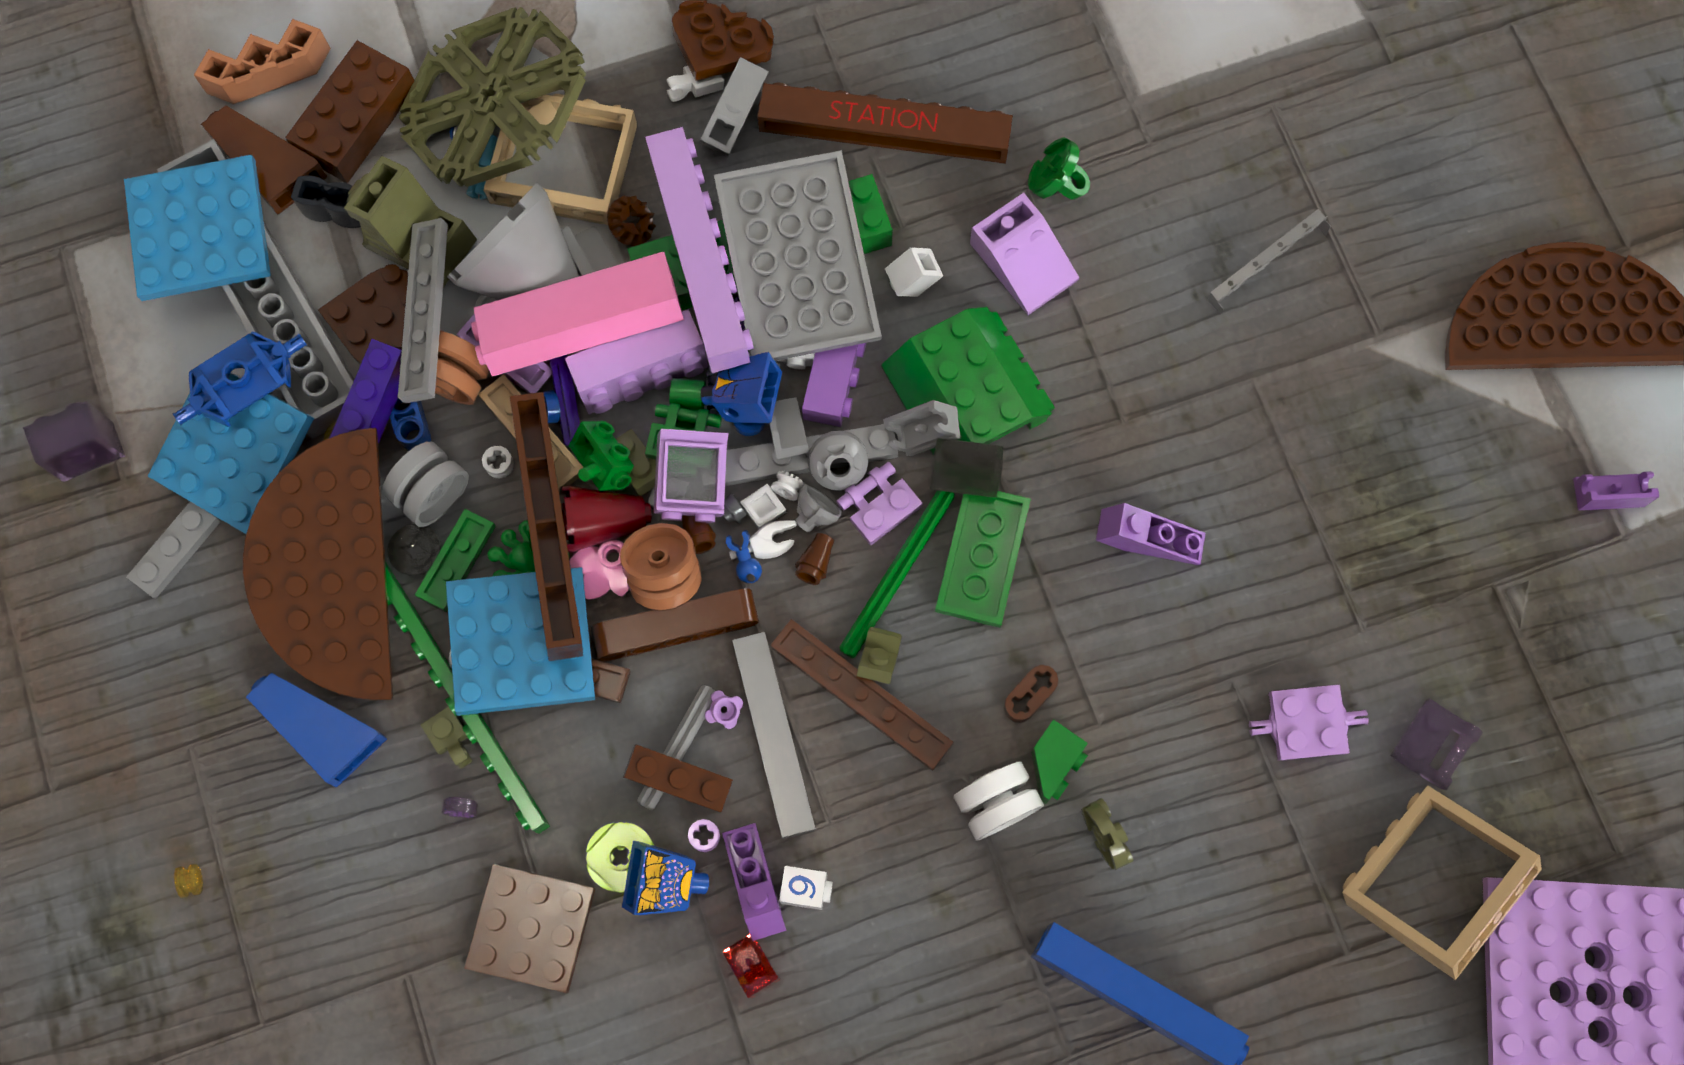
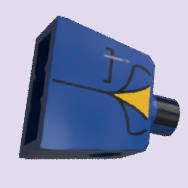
[701,352,782,423]

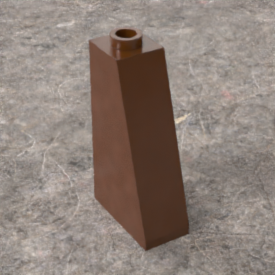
[201,105,327,215]

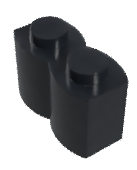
[291,176,361,228]

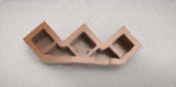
[194,19,331,104]

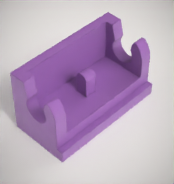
[1573,471,1659,510]

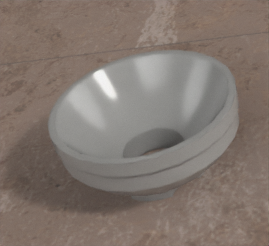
[808,430,868,490]

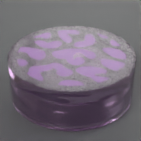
[442,797,478,818]

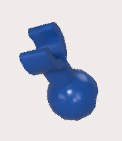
[726,530,762,584]

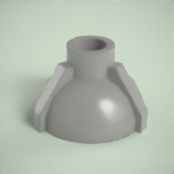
[795,484,842,532]

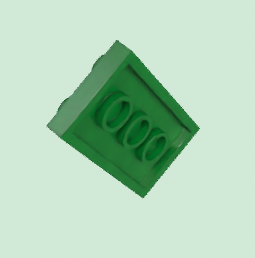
[935,483,1031,628]

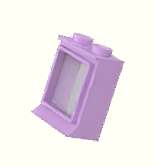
[654,429,729,523]

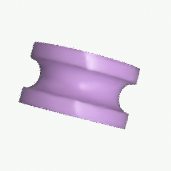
[688,819,720,852]

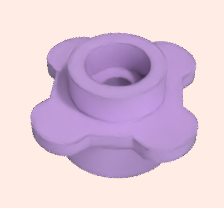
[705,690,743,729]

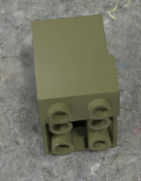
[344,155,477,288]

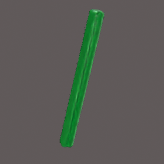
[840,486,955,659]

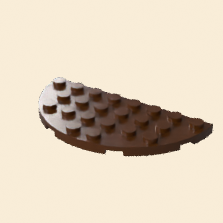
[1445,242,1684,370]
[243,428,393,700]

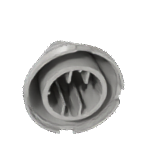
[447,183,579,300]

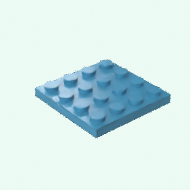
[124,155,271,301]
[148,372,314,534]
[446,567,595,716]

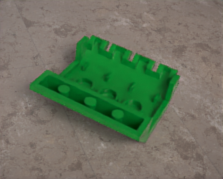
[881,307,1055,475]

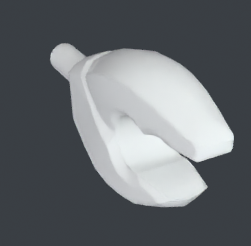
[729,520,797,560]

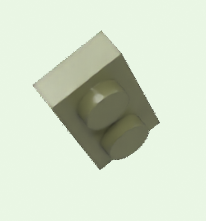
[616,428,656,496]

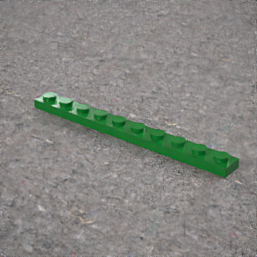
[385,561,550,834]

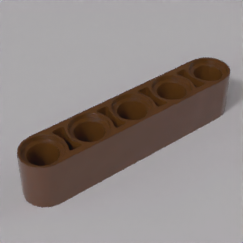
[591,588,759,662]

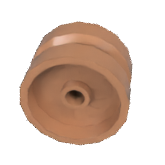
[435,330,490,405]
[620,523,702,610]

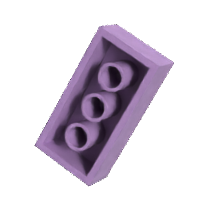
[565,309,709,414]

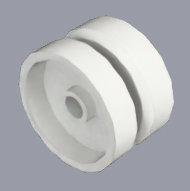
[953,761,1044,841]

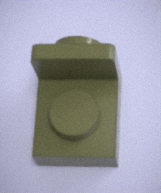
[857,627,902,684]

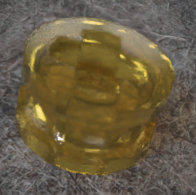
[174,864,203,898]

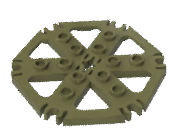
[399,7,586,187]

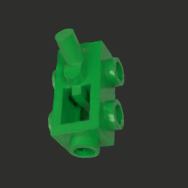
[569,420,634,491]

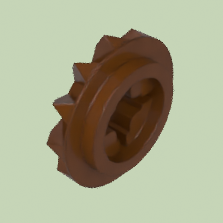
[607,195,656,246]

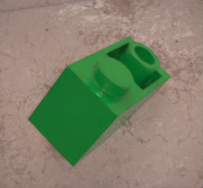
[1031,719,1088,804]

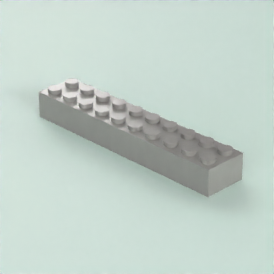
[157,139,354,439]

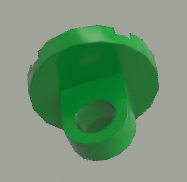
[1028,137,1090,200]

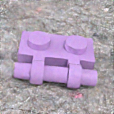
[836,462,923,546]

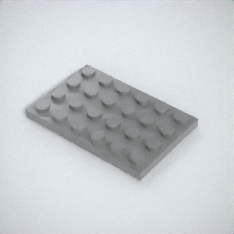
[714,150,882,361]

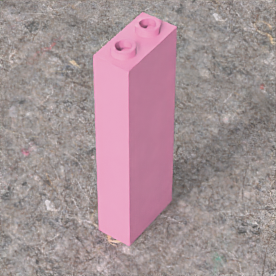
[471,252,684,377]

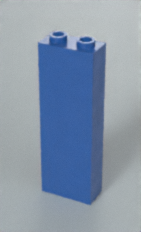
[1031,922,1249,1065]

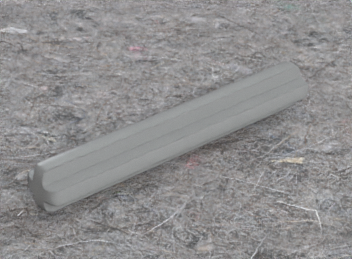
[637,685,715,810]

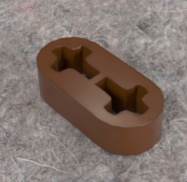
[1004,665,1058,723]

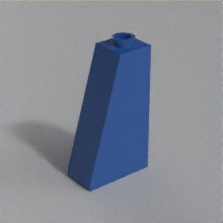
[246,673,387,788]

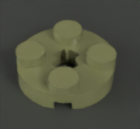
[1081,798,1134,870]

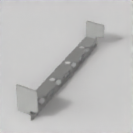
[1208,209,1331,315]

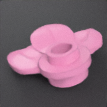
[569,540,629,600]

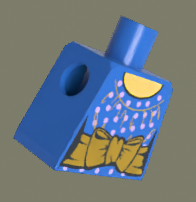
[622,841,709,915]

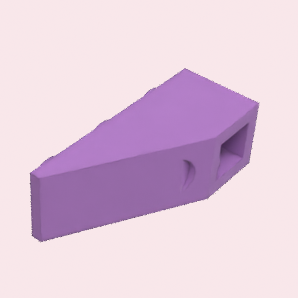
[1096,503,1206,565]
[722,823,786,941]

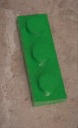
[415,509,496,613]

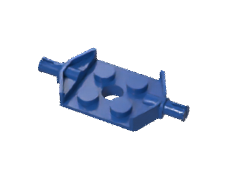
[172,332,307,427]

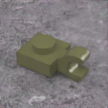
[421,707,473,769]

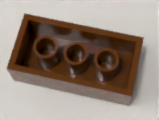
[285,40,414,183]

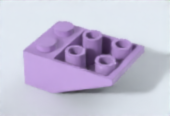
[970,192,1079,315]

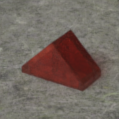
[722,934,781,999]

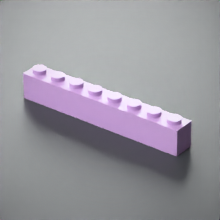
[645,127,754,373]

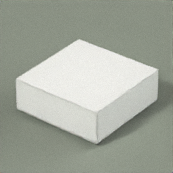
[740,484,787,530]

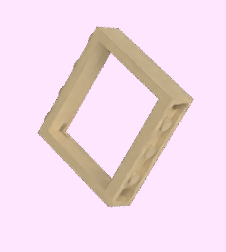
[483,94,637,225]
[1342,785,1542,980]

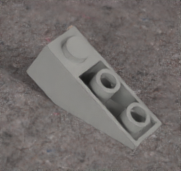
[700,57,769,157]

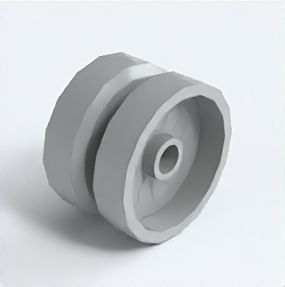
[382,442,469,527]

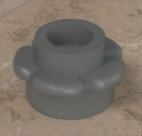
[723,493,748,524]

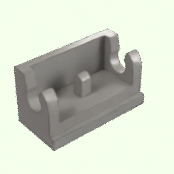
[883,400,960,456]

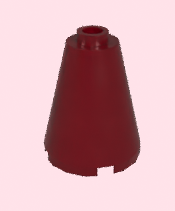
[560,485,652,552]

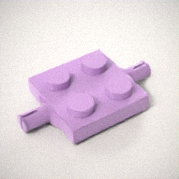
[1249,685,1369,761]

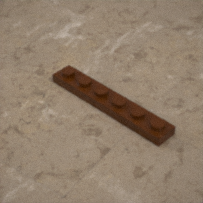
[770,619,954,771]

